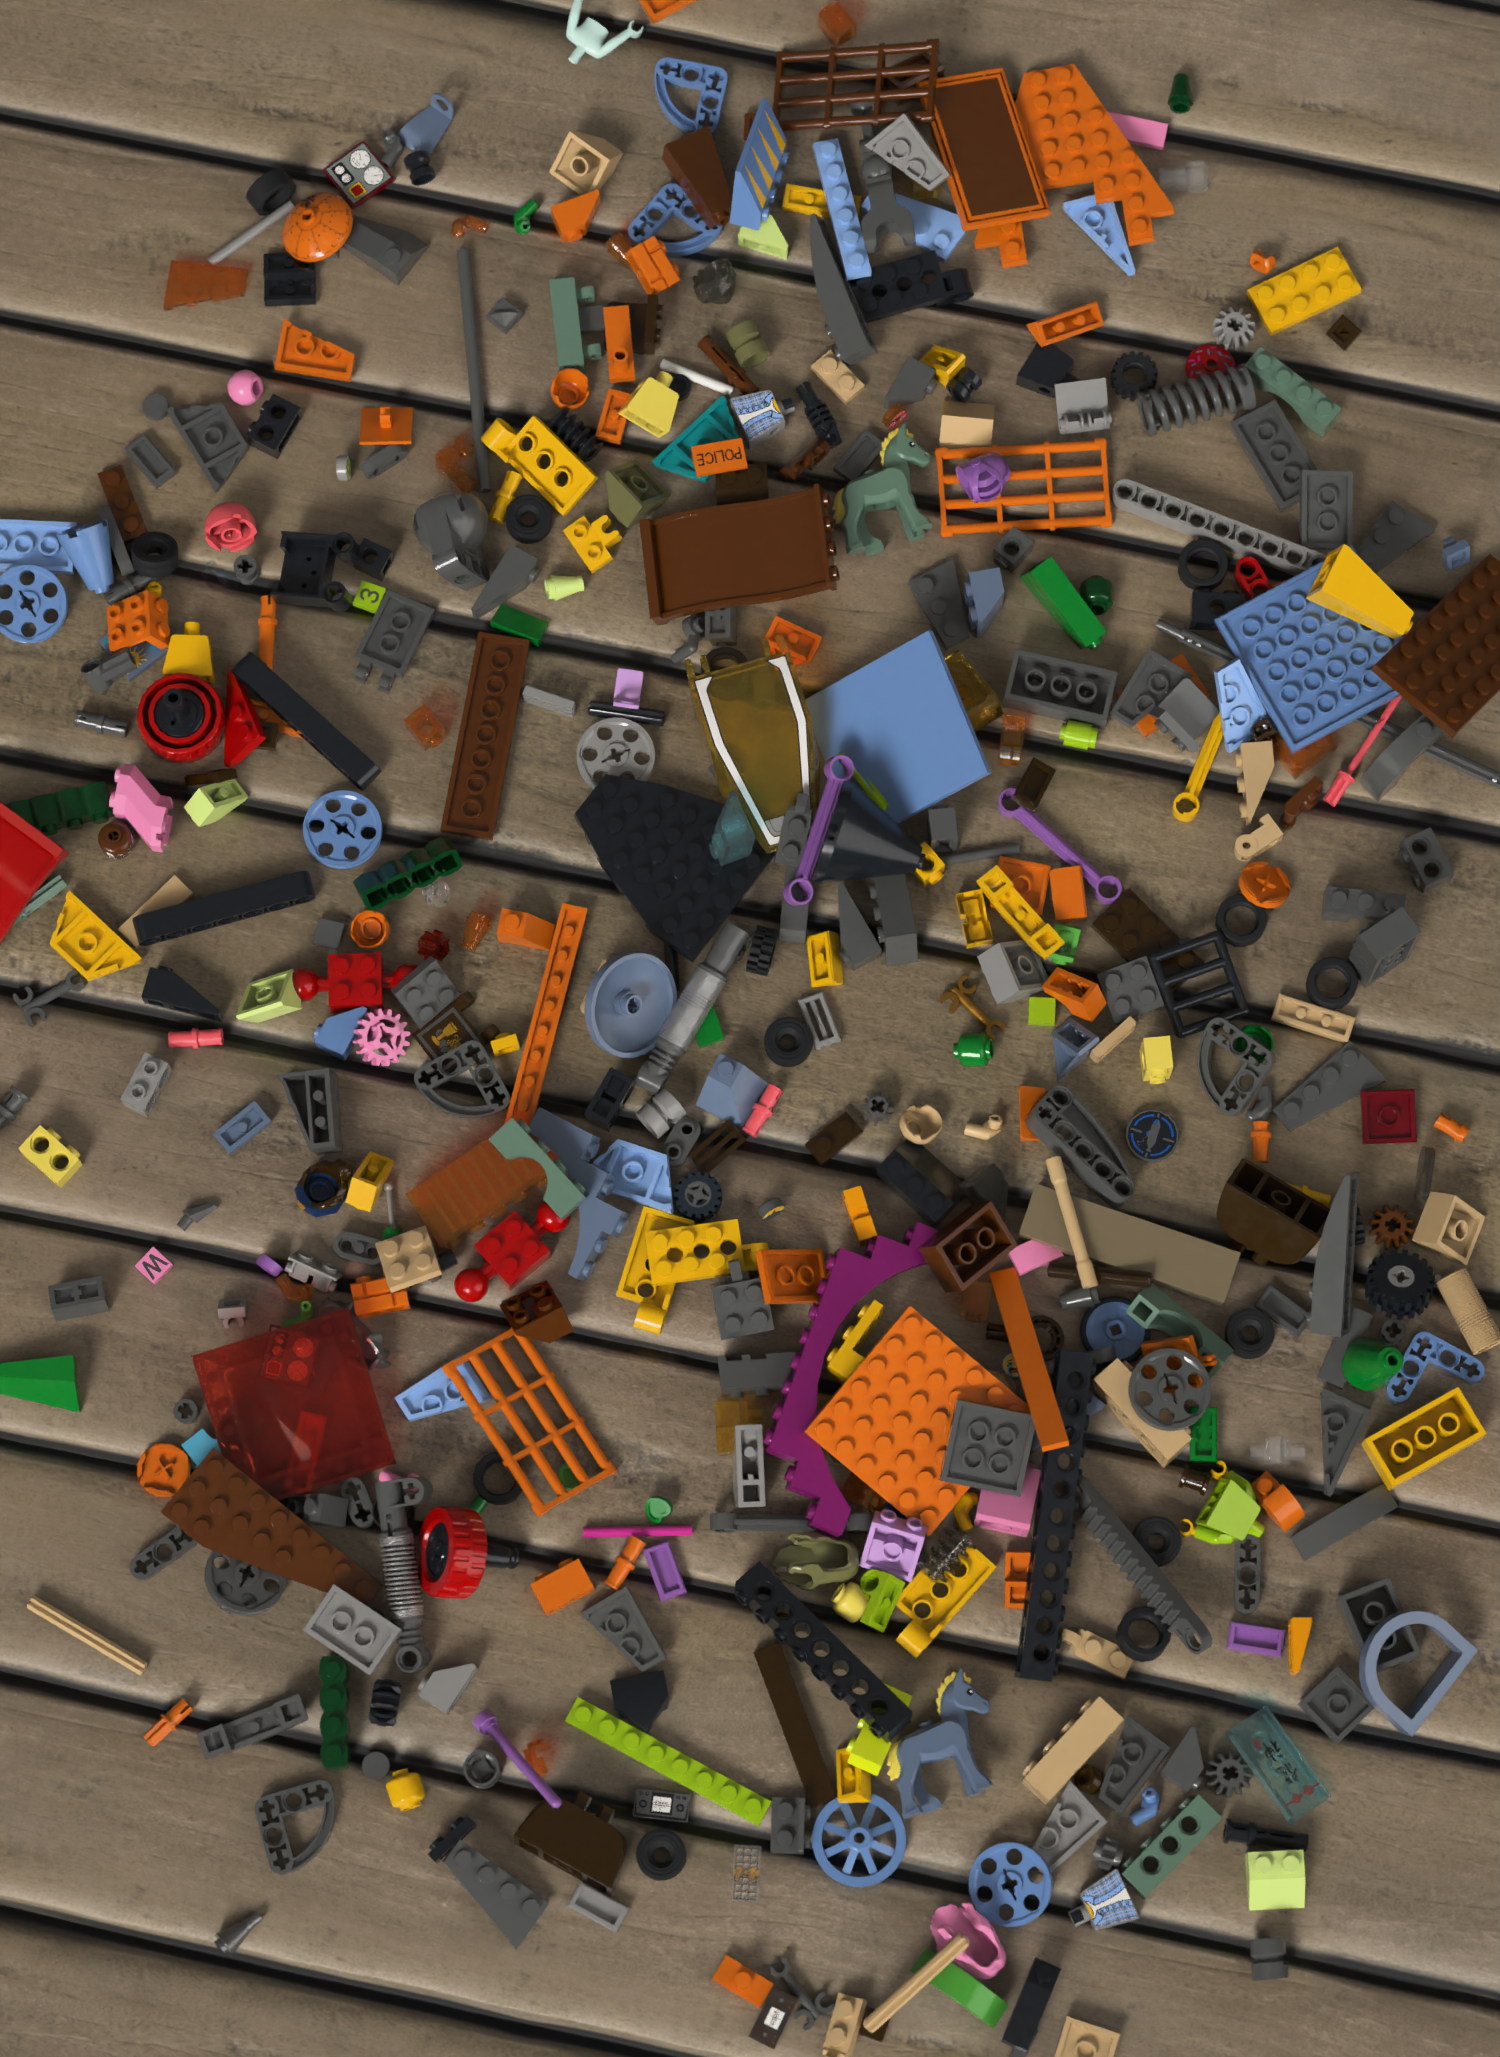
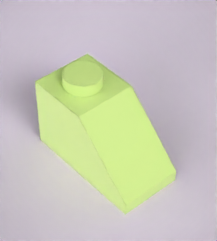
[738,215,788,260]
[184,779,248,827]

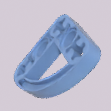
[654,57,728,136]
[628,183,723,257]

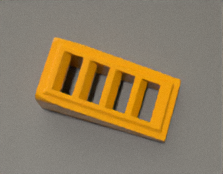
[1288,1617,1313,1675]

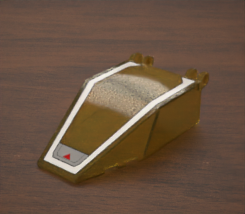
[685,633,821,854]

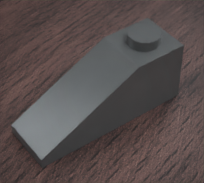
[471,544,540,619]
[838,882,882,971]

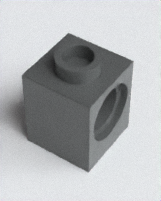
[992,526,1034,573]

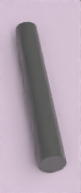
[940,843,1020,866]

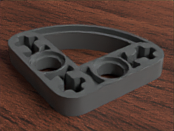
[1197,1018,1276,1116]
[414,1040,511,1118]
[255,1780,336,1875]

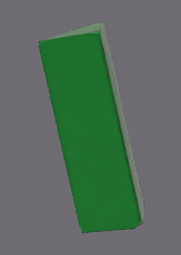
[490,604,549,646]

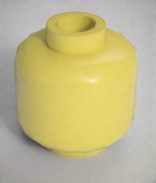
[831,1582,871,1623]

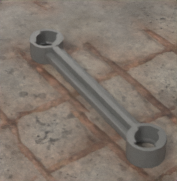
[710,1513,873,1534]

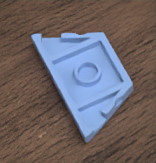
[593,1139,674,1214]

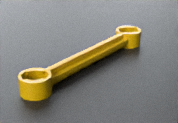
[1172,707,1223,822]

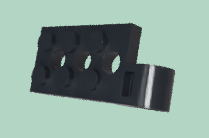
[850,250,974,323]

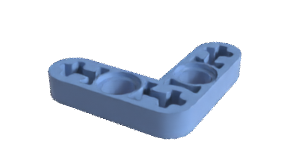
[1385,1332,1485,1404]

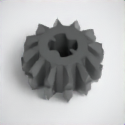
[1205,1750,1253,1798]

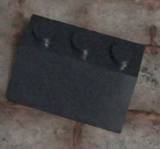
[876,1140,971,1228]

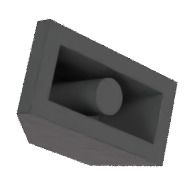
[884,356,938,410]
[1159,1726,1204,1793]

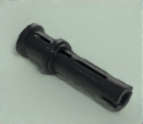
[1223,1818,1309,1852]

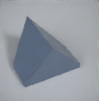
[1051,1018,1100,1082]

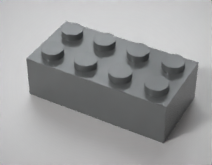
[1003,649,1118,730]
[1347,906,1421,988]

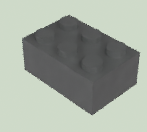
[1335,1577,1422,1674]

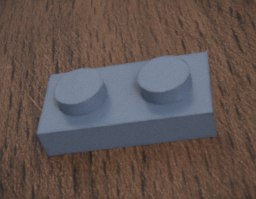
[213,1100,272,1156]

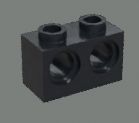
[247,394,303,459]
[584,1067,635,1132]

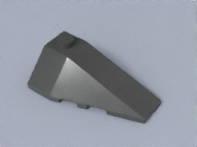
[342,215,429,285]

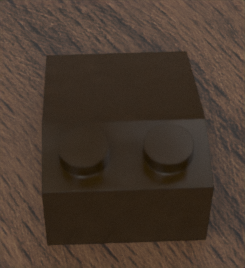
[715,463,769,506]

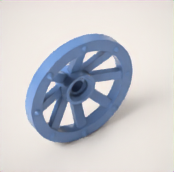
[812,1793,906,1887]

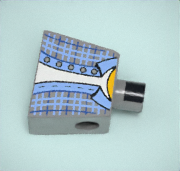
[730,390,795,450]
[1068,1869,1139,1931]

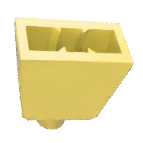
[618,371,679,438]

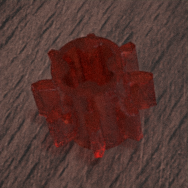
[417,929,450,962]

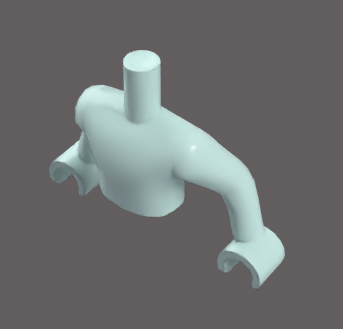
[566,0,643,64]

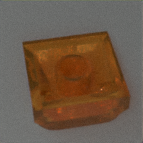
[1263,731,1337,780]

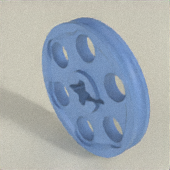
[0,565,68,644]
[303,790,383,869]
[969,1842,1053,1927]

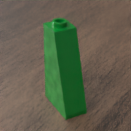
[1019,556,1107,650]

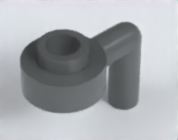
[671,614,705,664]

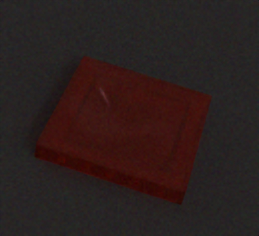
[191,1307,396,1501]

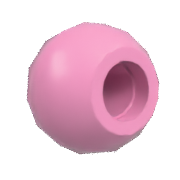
[227,369,263,406]

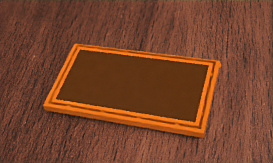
[916,68,1051,231]

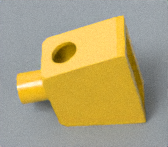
[162,622,215,683]

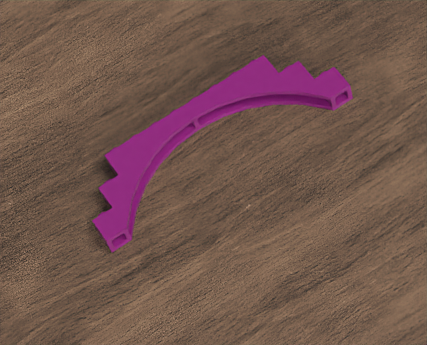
[763,1222,940,1538]

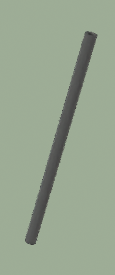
[457,248,491,493]

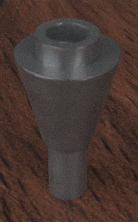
[214,1912,262,1956]

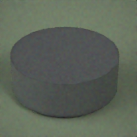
[142,393,169,421]
[362,1752,390,1780]

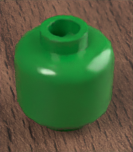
[953,1032,994,1067]

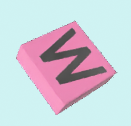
[135,1247,173,1285]

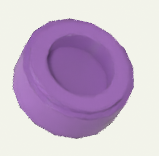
[256,1253,283,1277]

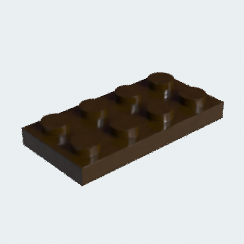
[1091,888,1204,994]

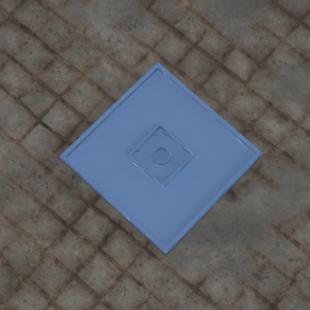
[801,630,991,824]

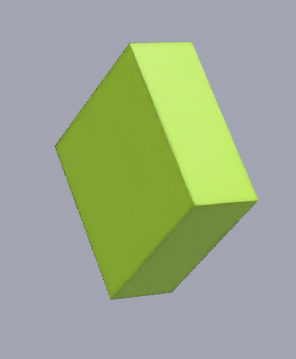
[1028,997,1056,1026]

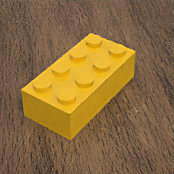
[1361,1387,1487,1491]

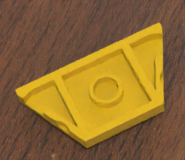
[49,890,143,981]

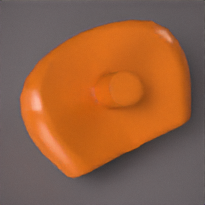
[1250,249,1277,274]

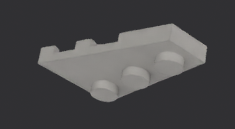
[864,113,951,191]
[1032,1781,1107,1876]

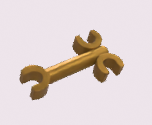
[939,974,1005,1041]

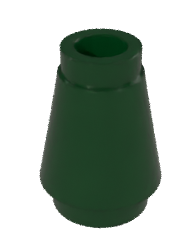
[1168,74,1193,114]

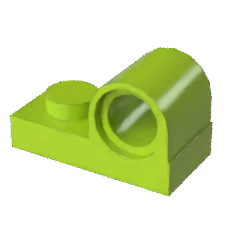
[860,1569,906,1633]

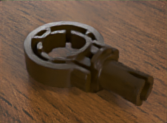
[986,1315,1064,1362]

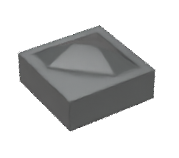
[486,297,523,334]

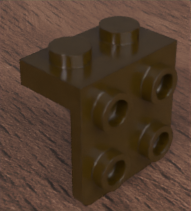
[604,294,663,355]

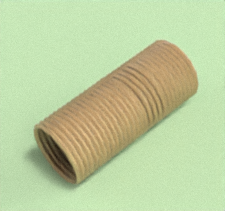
[1436,1268,1500,1355]

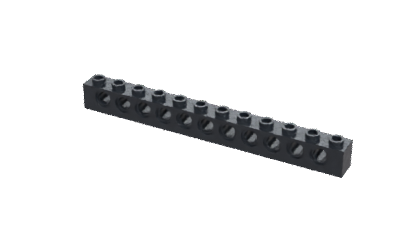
[1015,1349,1096,1682]

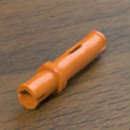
[258,595,278,671]

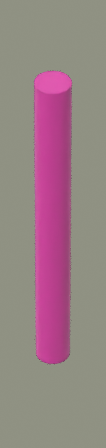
[583,1525,692,1538]

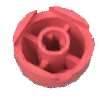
[205,502,257,552]

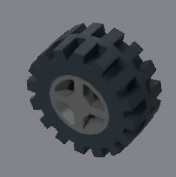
[674,1171,722,1222]

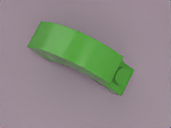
[911,1948,1009,2029]

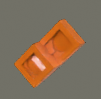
[1004,1550,1031,1609]

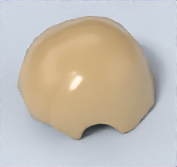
[899,1104,943,1145]

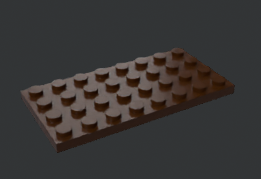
[1371,554,1500,738]

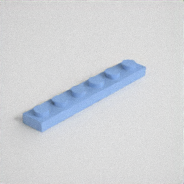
[813,138,872,281]

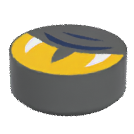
[757,1198,785,1221]

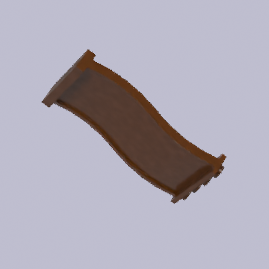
[639,483,840,626]

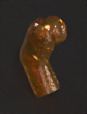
[275,1273,314,1302]

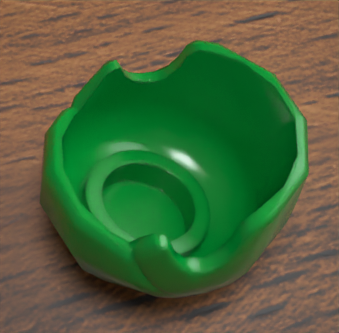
[1235,1025,1274,1064]

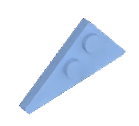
[1062,194,1135,276]

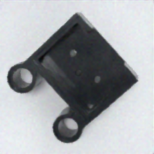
[270,531,360,612]

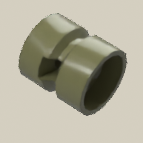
[726,320,770,369]

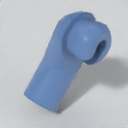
[1129,1787,1160,1827]

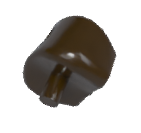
[1250,718,1278,742]

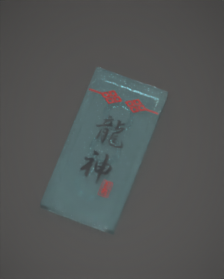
[1226,1705,1331,1825]

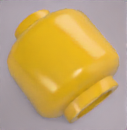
[386,1768,425,1812]

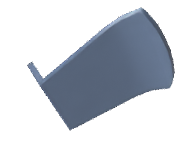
[398,93,454,156]

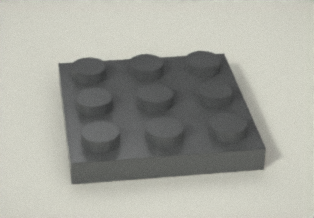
[939,1399,1035,1497]

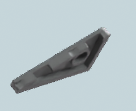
[1321,1388,1371,1497]

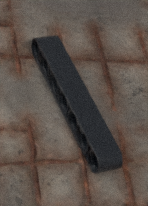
[231,651,381,791]
[132,871,316,946]

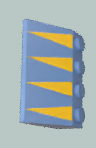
[729,98,790,231]

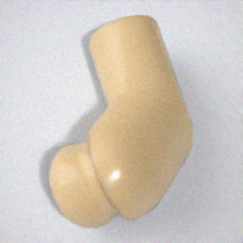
[964,1114,1003,1140]

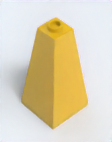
[1306,544,1414,640]

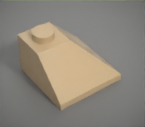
[549,130,623,195]

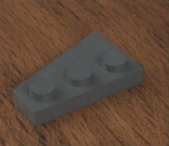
[1109,648,1193,729]

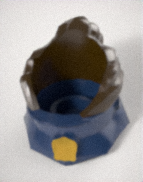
[294,1159,353,1218]

